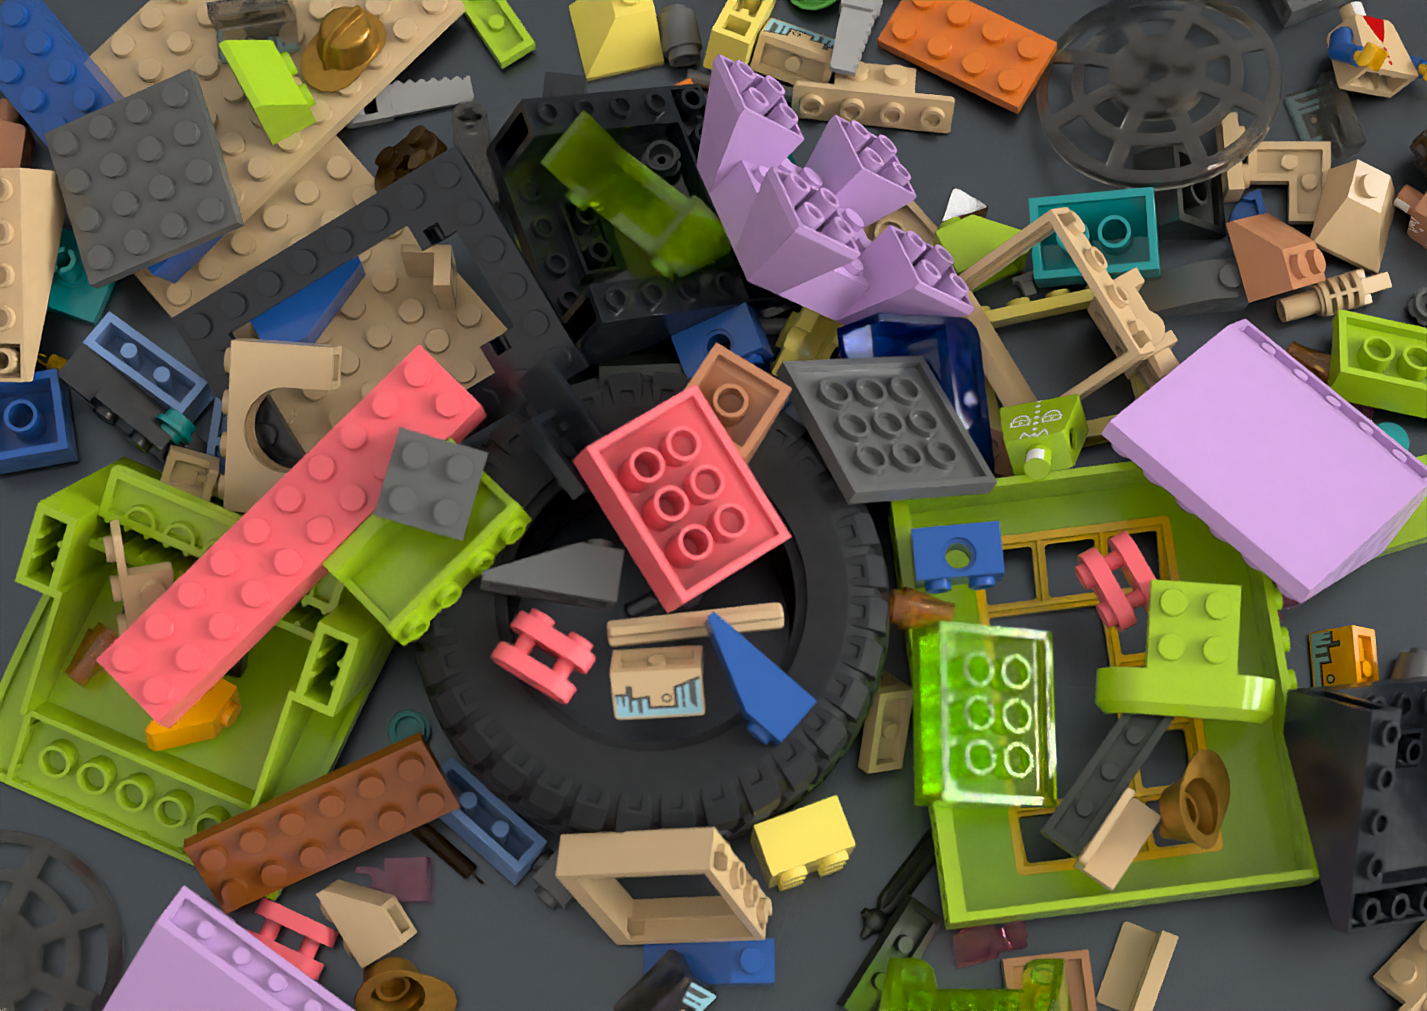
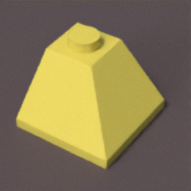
[569,0,664,82]

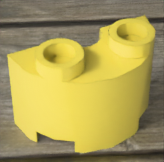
[770,306,850,377]

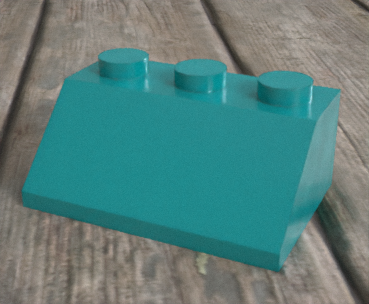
[1028,187,1161,288]

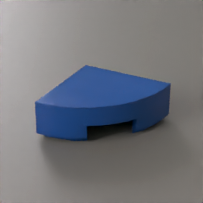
[1227,189,1267,238]

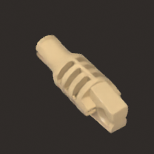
[1276,268,1392,323]

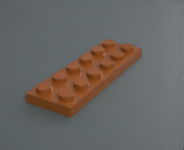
[183,731,460,914]

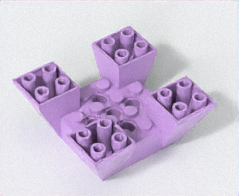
[696,54,975,334]

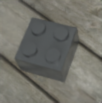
[374,427,488,541]

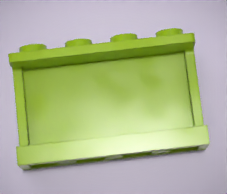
[322,437,532,646]

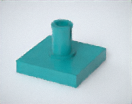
[47,228,116,327]

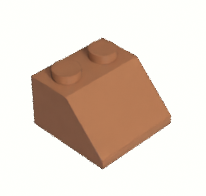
[1226,213,1326,303]

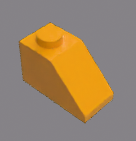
[144,678,241,752]

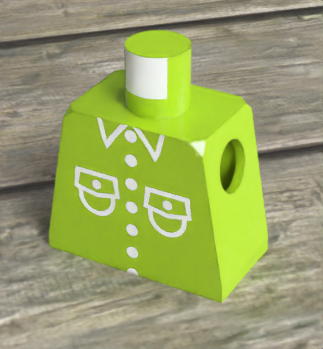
[999,394,1089,480]

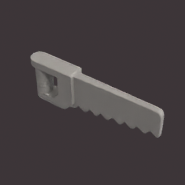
[829,0,883,77]
[347,75,474,128]

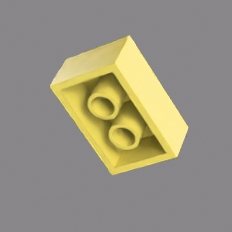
[750,795,856,892]

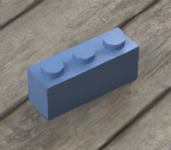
[82,311,213,423]
[439,756,547,886]

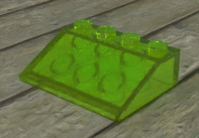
[912,621,1057,808]

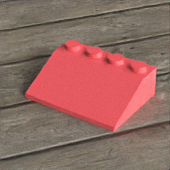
[573,384,791,614]

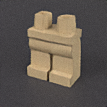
[1087,267,1180,390]

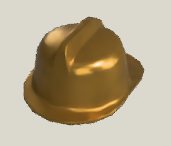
[300,5,386,92]
[1159,749,1230,849]
[354,957,457,1011]

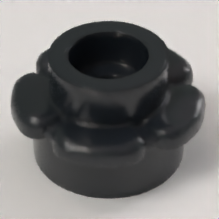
[641,140,681,180]

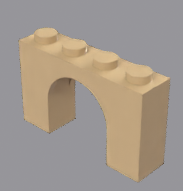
[218,338,342,513]

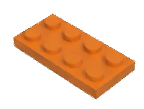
[877,0,1057,114]

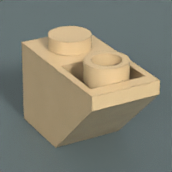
[316,879,417,968]

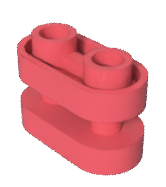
[1074,531,1156,632]
[490,608,596,705]
[246,897,340,981]

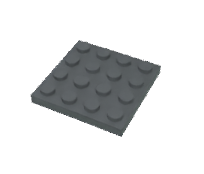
[44,69,245,289]
[776,355,997,504]

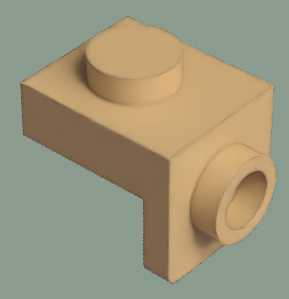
[159,444,223,502]

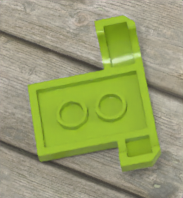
[1095,579,1275,726]

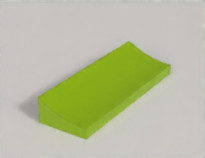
[1327,309,1427,419]

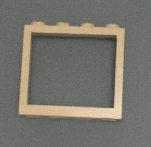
[951,207,1156,407]
[556,827,772,945]

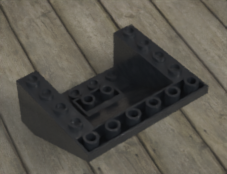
[486,83,782,365]
[1283,676,1427,934]

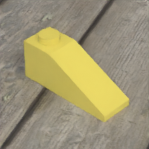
[702,0,776,70]

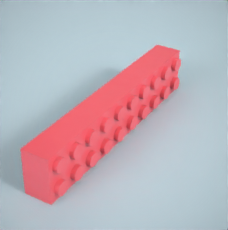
[96,345,487,729]

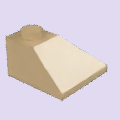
[1310,159,1397,275]

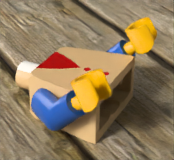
[1326,2,1427,98]

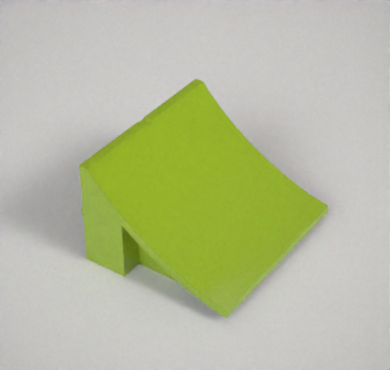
[0,456,397,901]

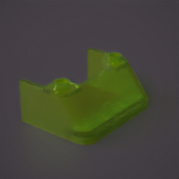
[540,110,733,279]

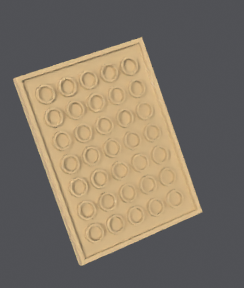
[90,0,466,231]
[133,135,508,454]

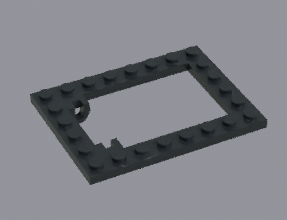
[171,145,589,468]

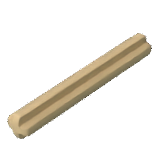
[607,603,784,647]

